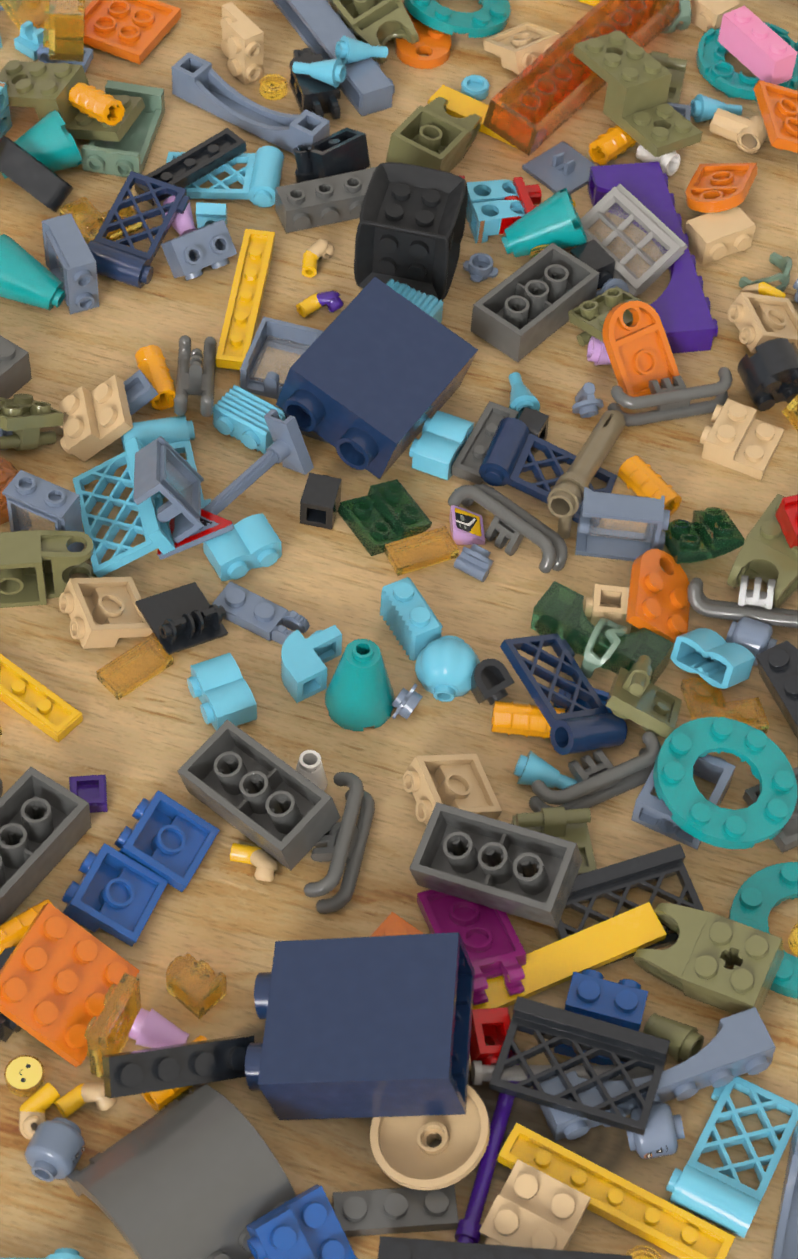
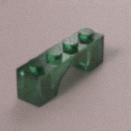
[531,581,674,685]

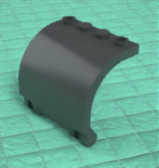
[65,1084,296,1259]

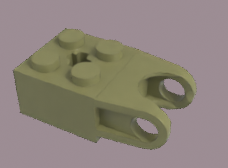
[329,0,419,64]
[386,97,482,173]
[727,494,798,608]
[0,530,97,608]
[633,903,784,1014]

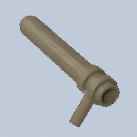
[547,410,626,539]

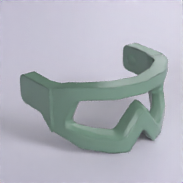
[656,0,691,34]
[739,252,792,291]
[581,617,627,678]

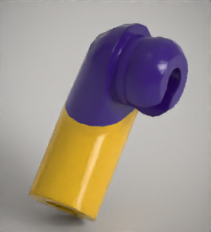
[296,290,344,318]

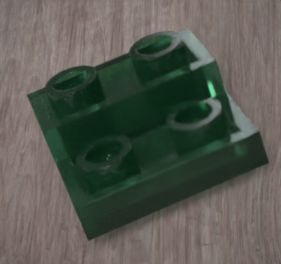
[337,479,432,556]
[662,507,745,564]

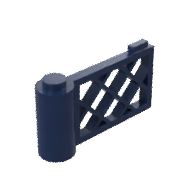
[88,171,190,288]
[479,417,617,526]
[500,633,628,755]

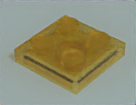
[84,973,141,1079]

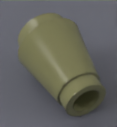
[643,1013,704,1062]

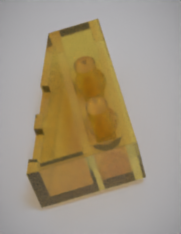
[43,0,85,61]

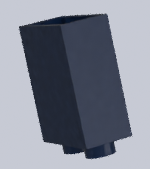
[276,277,478,479]
[245,932,475,1120]

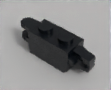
[289,48,341,120]

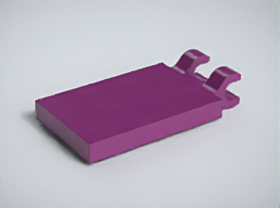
[417,889,526,1005]

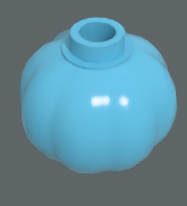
[415,635,480,702]

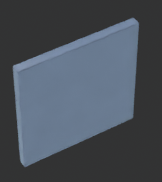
[522,141,596,194]

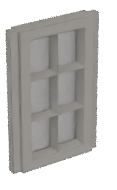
[580,184,688,297]

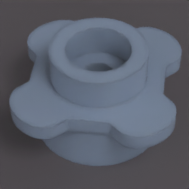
[463,253,498,282]
[392,683,423,720]

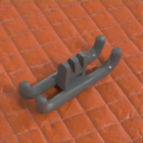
[174,335,217,418]
[608,367,733,426]
[448,484,568,573]
[687,575,798,629]
[529,731,661,812]
[304,772,375,914]

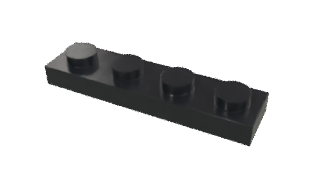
[134,128,247,206]
[102,1034,255,1098]

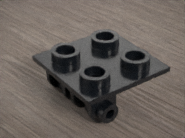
[135,582,228,655]

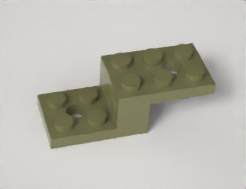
[573,30,702,158]
[0,60,145,142]

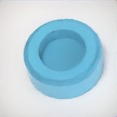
[461,75,489,101]

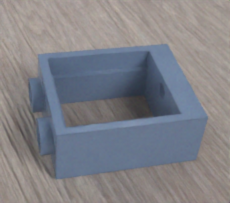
[631,754,736,850]

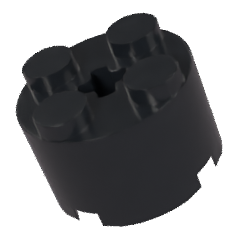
[737,338,798,411]

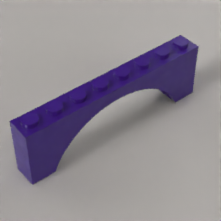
[587,161,718,353]

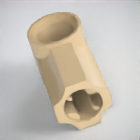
[709,108,768,154]

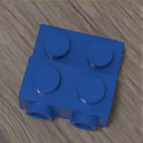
[114,790,220,892]
[61,843,169,947]
[554,969,648,1065]
[246,1184,357,1259]

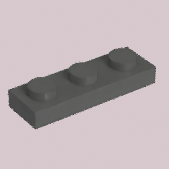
[451,401,519,484]
[333,1184,459,1237]

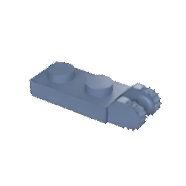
[212,581,310,645]

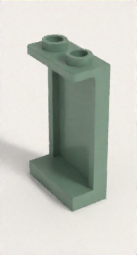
[81,80,165,177]

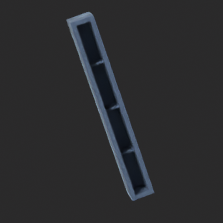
[272,0,395,117]

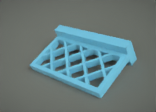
[73,437,175,577]

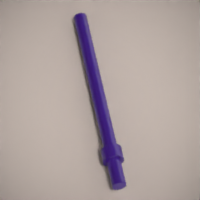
[455,1055,520,1244]

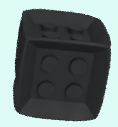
[354,162,468,301]

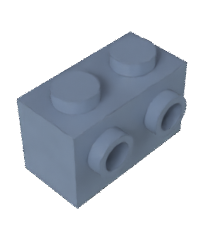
[161,219,237,281]

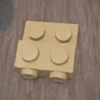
[220,2,264,85]
[483,22,563,74]
[728,292,798,353]
[58,374,133,462]
[700,398,785,480]
[59,576,152,649]
[403,754,502,826]
[479,1159,591,1250]

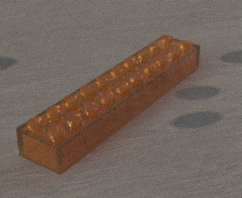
[483,0,680,156]

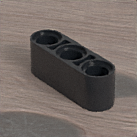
[0,135,74,212]

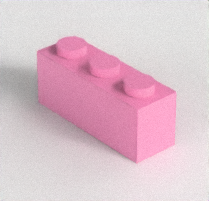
[718,6,798,85]

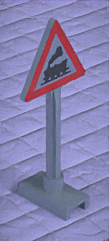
[157,409,314,560]

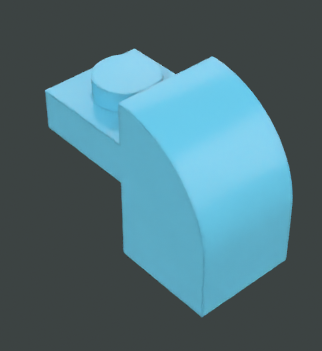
[281,625,342,703]

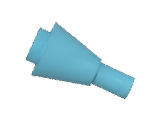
[335,36,388,65]
[292,58,346,87]
[690,94,742,123]
[509,372,540,418]
[513,750,578,789]

